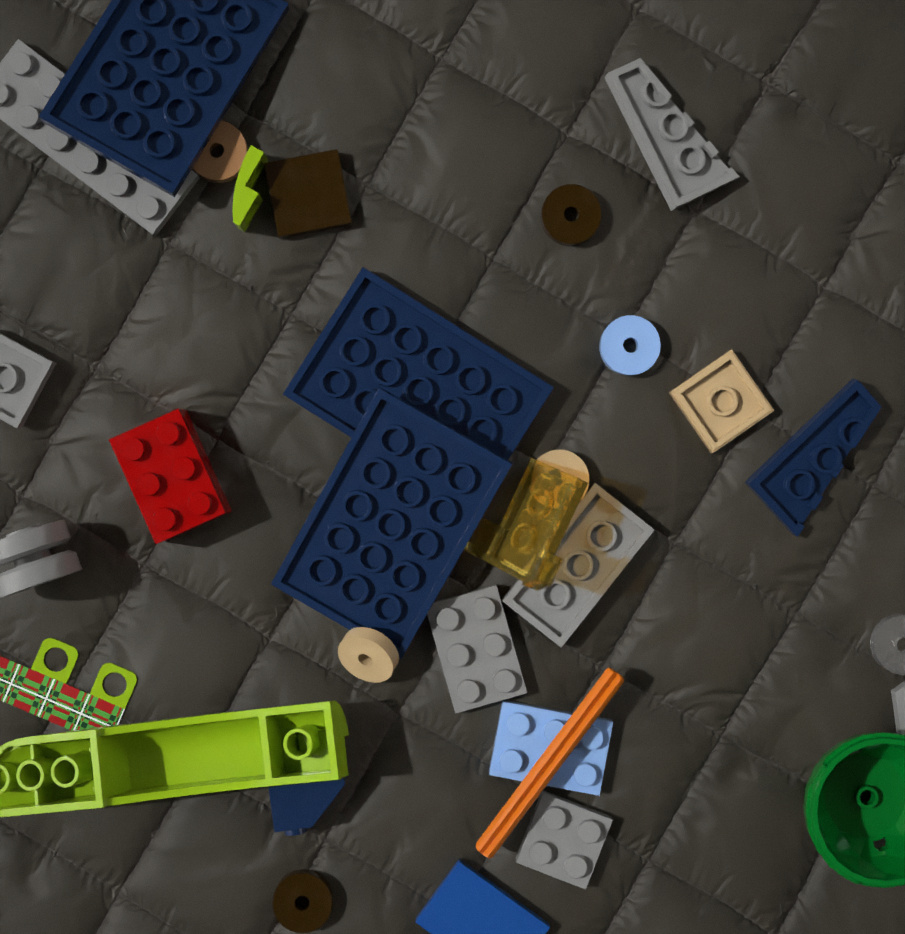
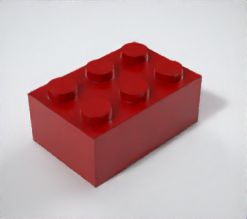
[109,408,232,544]

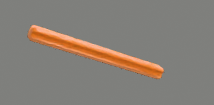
[476,668,624,859]

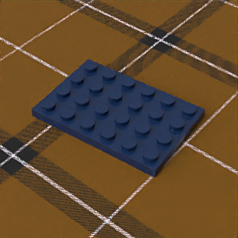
[39,0,289,198]
[283,267,554,459]
[271,387,513,659]

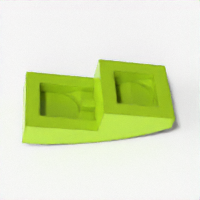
[232,145,269,232]

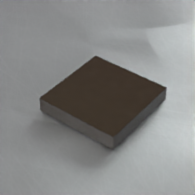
[264,149,353,239]

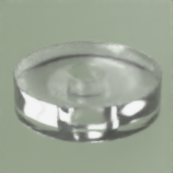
[870,614,905,675]

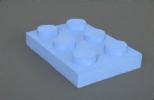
[489,700,613,796]

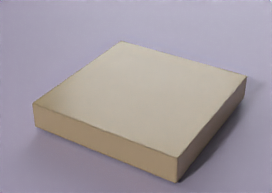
[669,349,774,453]

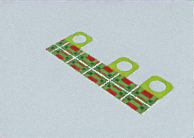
[0,638,137,731]

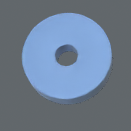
[599,315,661,376]

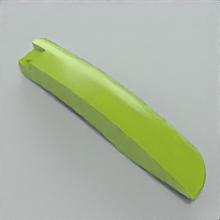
[0,701,349,817]

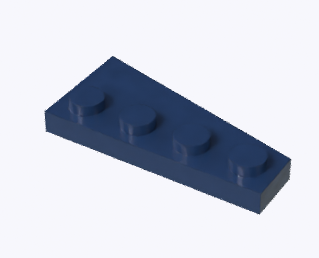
[745,379,881,537]

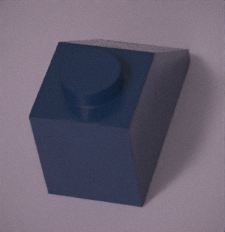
[268,776,347,836]

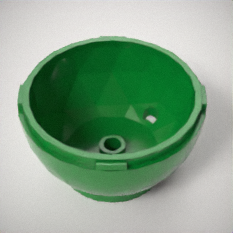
[803,731,905,888]

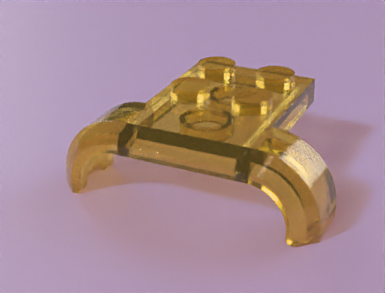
[464,458,588,591]

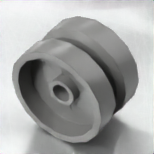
[0,520,82,598]

